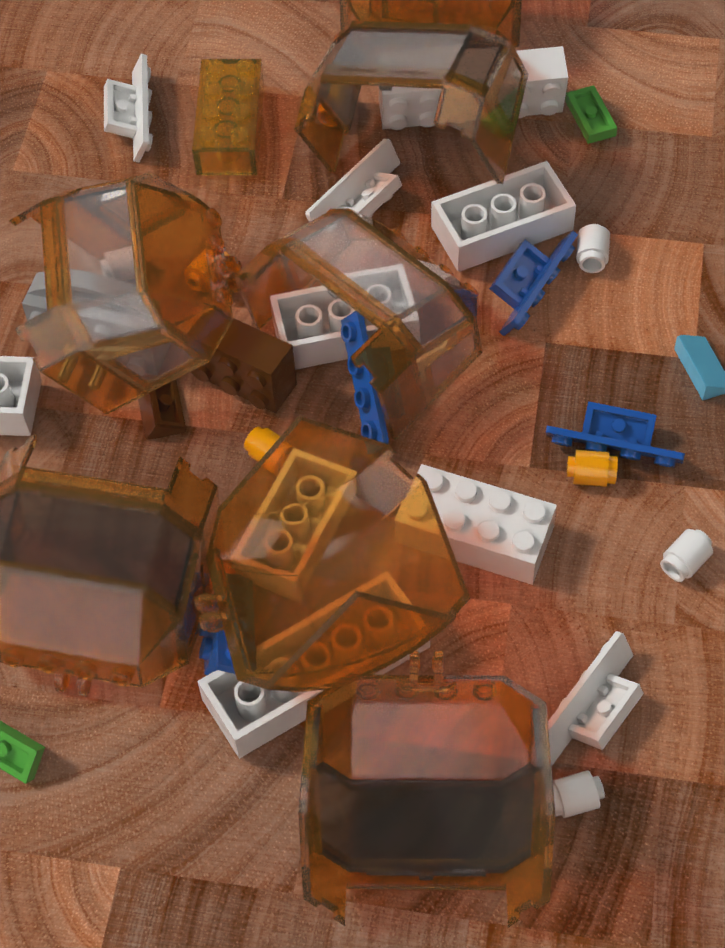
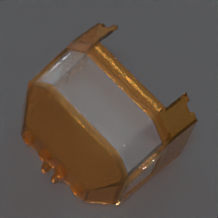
[9,172,245,414]
[234,208,483,440]

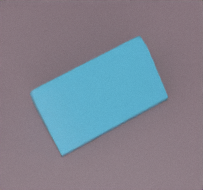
[674,335,725,401]

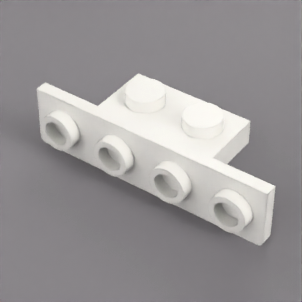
[104,54,153,163]
[305,139,402,239]
[534,631,644,767]

